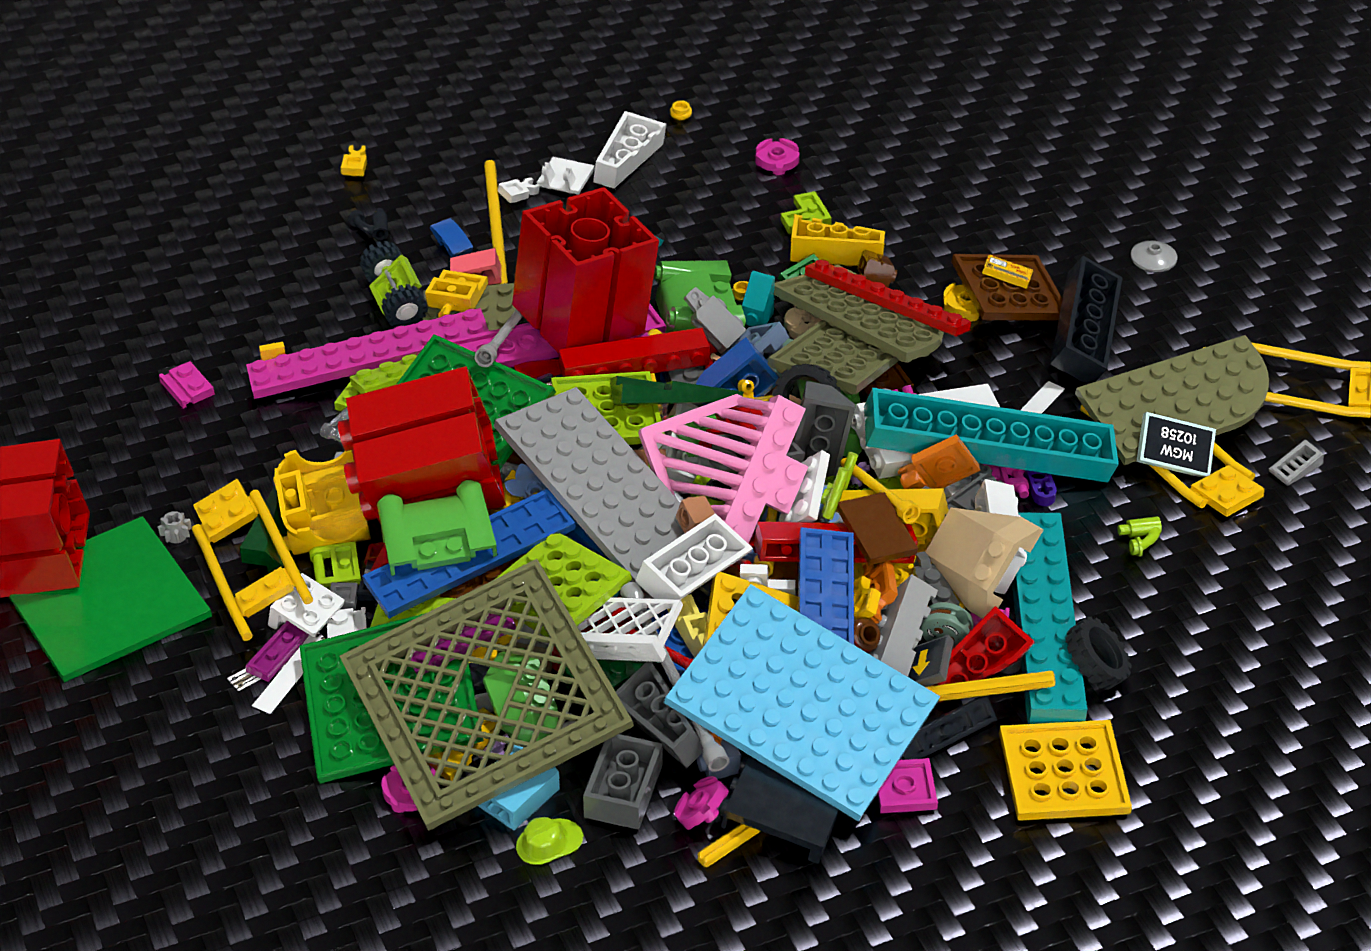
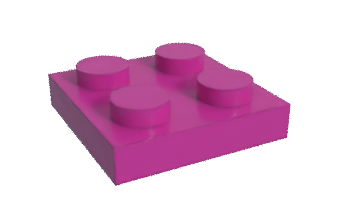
[877,758,938,813]

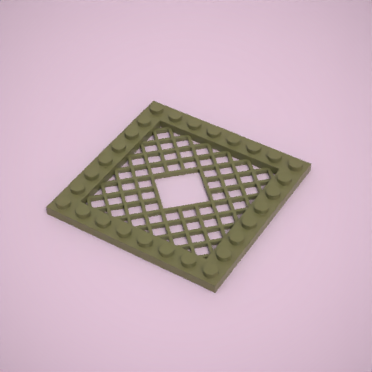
[340,559,634,831]

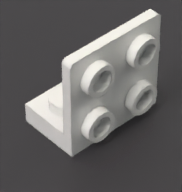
[268,573,344,636]

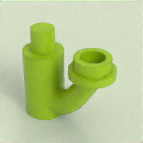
[1117,516,1162,556]

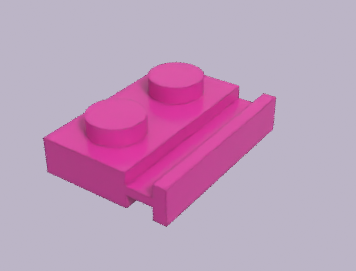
[159,361,215,408]

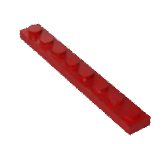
[805,260,971,337]

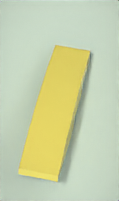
[667,594,707,658]

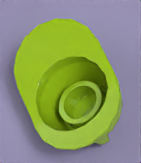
[516,817,583,865]

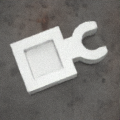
[498,178,540,203]

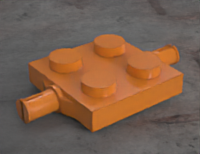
[863,561,898,624]

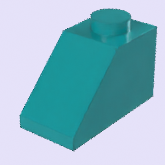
[742,271,775,327]

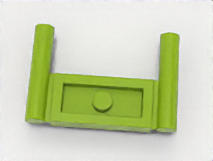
[820,452,858,520]

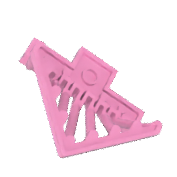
[638,394,808,544]

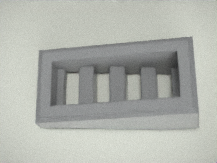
[1269,440,1324,486]

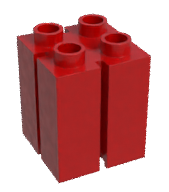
[512,187,659,354]
[338,366,507,523]
[0,439,90,598]

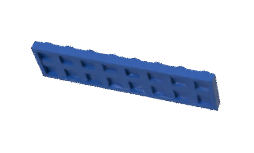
[363,488,576,618]
[798,527,854,645]

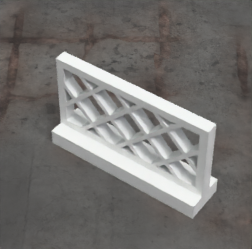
[577,598,683,662]

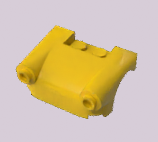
[273,450,371,555]

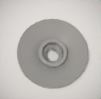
[1131,241,1177,272]

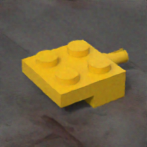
[425,270,488,318]

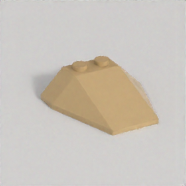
[925,508,1044,619]

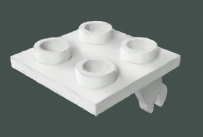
[537,157,594,195]

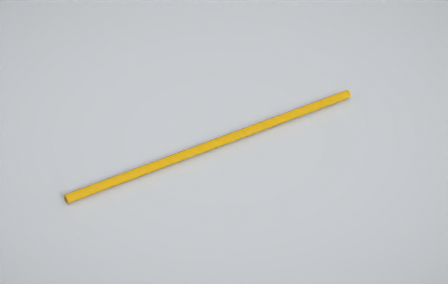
[484,160,508,285]

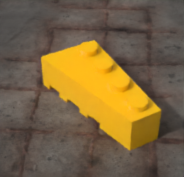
[790,214,885,267]
[837,488,949,545]

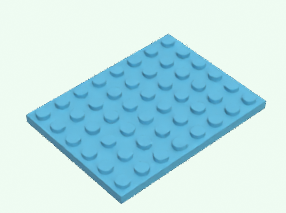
[664,584,940,821]

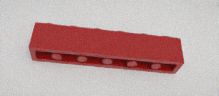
[559,327,710,377]
[754,522,918,564]

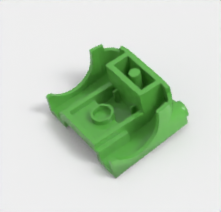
[653,261,746,333]
[377,480,497,576]

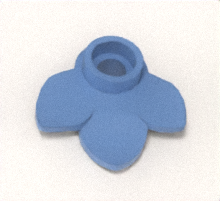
[504,464,547,499]

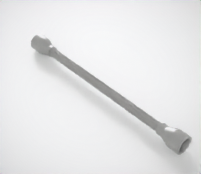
[475,309,523,367]
[620,582,730,772]

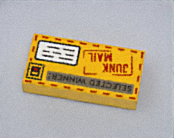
[982,255,1033,289]

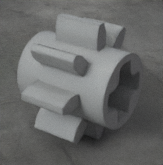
[158,512,192,543]

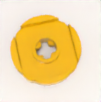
[943,283,980,321]

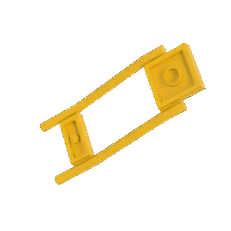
[1203,343,1371,418]
[1080,405,1264,517]
[192,479,313,641]

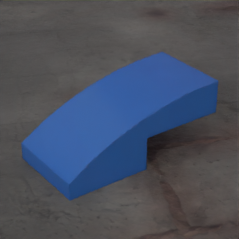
[430,218,473,258]

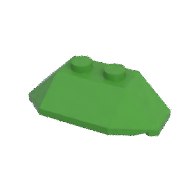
[483,648,558,742]

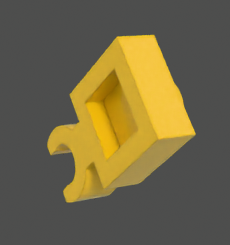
[341,145,367,176]

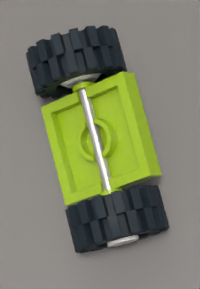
[360,241,428,328]

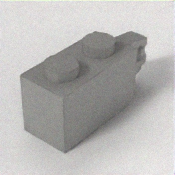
[684,287,746,354]

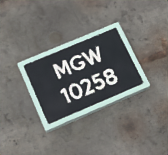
[1136,412,1216,478]

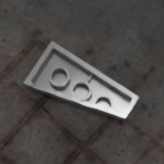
[869,574,938,677]

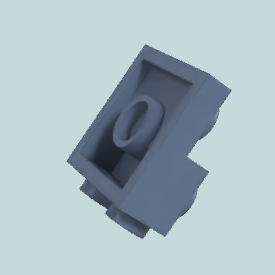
[721,322,789,356]

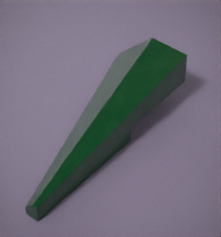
[610,376,743,406]
[240,486,293,573]

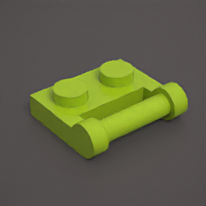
[309,542,361,590]

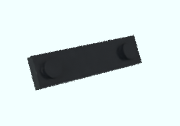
[900,696,997,760]

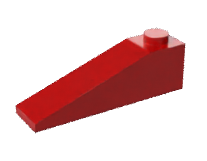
[931,606,1035,703]

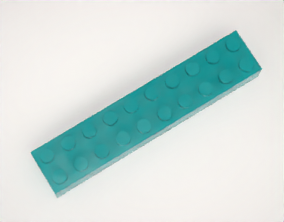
[864,388,1119,482]
[1012,513,1087,724]

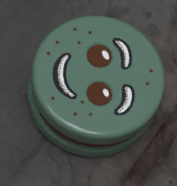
[920,602,974,650]

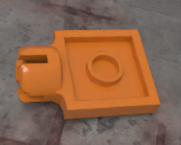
[898,434,980,489]

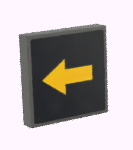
[908,635,954,687]

